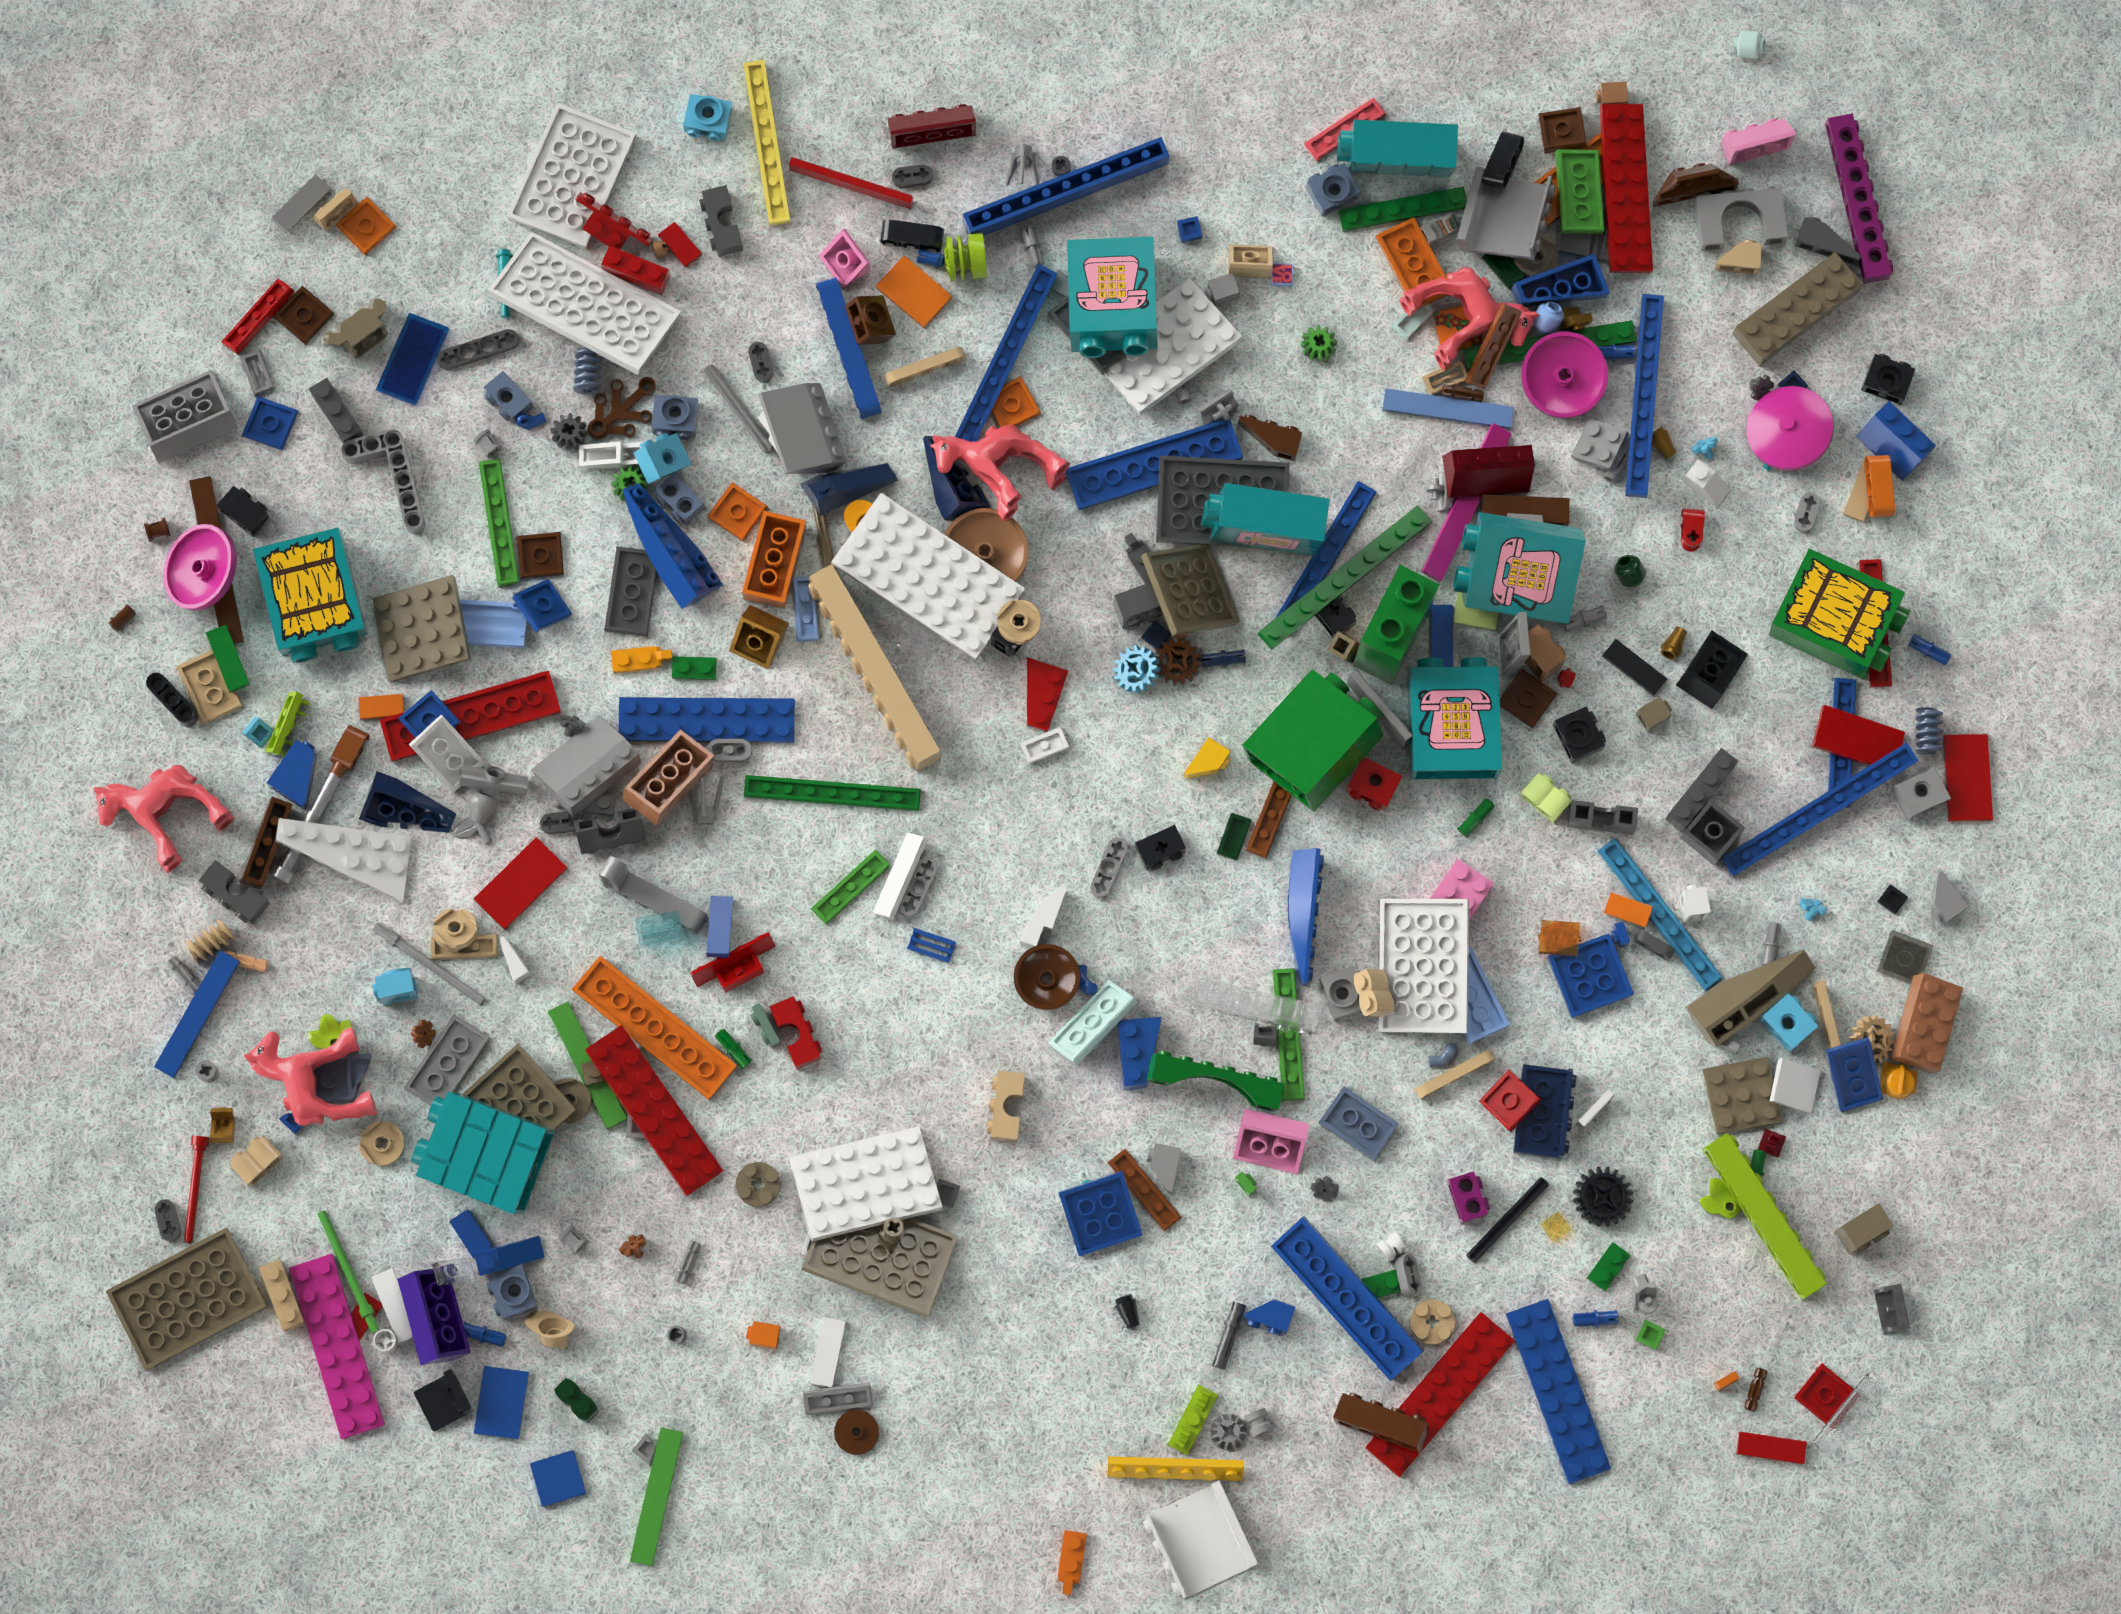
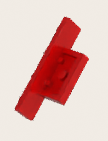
[575,192,653,249]
[690,932,775,993]

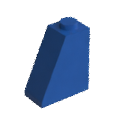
[266,739,317,810]

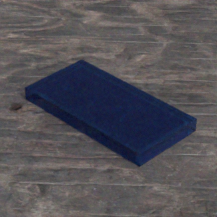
[375,313,450,406]

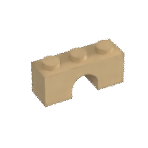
[987,1071,1025,1142]
[259,1259,306,1332]

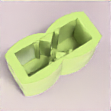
[1520,773,1572,824]

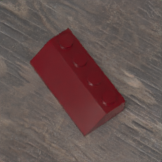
[887,104,976,149]
[1442,445,1535,498]

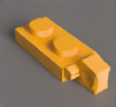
[611,646,673,673]

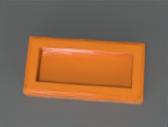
[359,694,404,720]
[1604,892,1653,927]

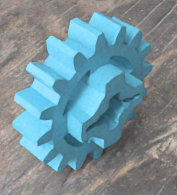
[1113,645,1161,694]

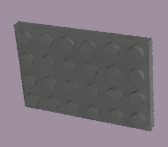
[1156,455,1290,549]

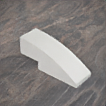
[579,442,643,469]
[1020,886,1067,948]
[371,1268,413,1343]

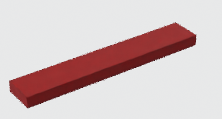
[789,157,913,209]
[1859,559,1892,688]

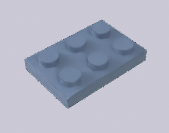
[1318,1086,1399,1161]

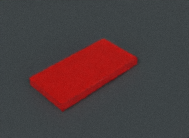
[1811,705,1905,766]
[1943,734,1993,822]
[473,837,568,930]

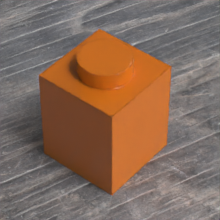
[746,1321,781,1350]

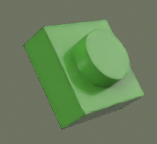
[1235,1171,1256,1197]
[1635,1320,1666,1350]

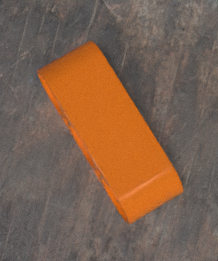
[1864,455,1895,517]

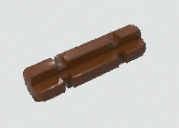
[1441,384,1484,402]
[1744,1368,1768,1412]

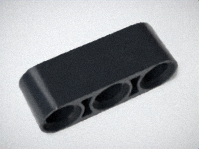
[1482,131,1524,189]
[880,219,944,252]
[146,672,198,727]

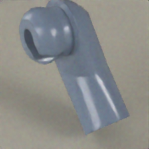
[1429,1043,1458,1067]

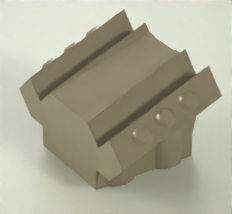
[323,299,389,359]

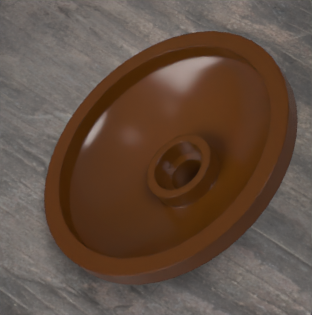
[1014,944,1080,1010]

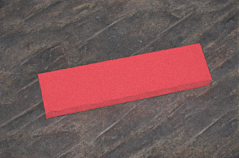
[1304,98,1386,162]

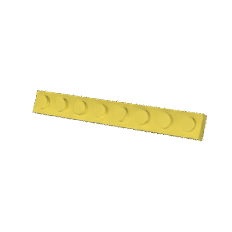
[743,60,790,226]

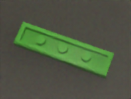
[811,849,891,925]

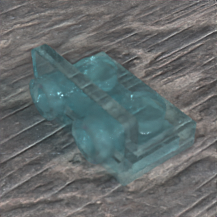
[635,910,684,946]

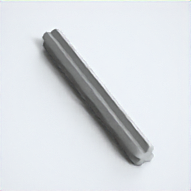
[704,364,774,454]

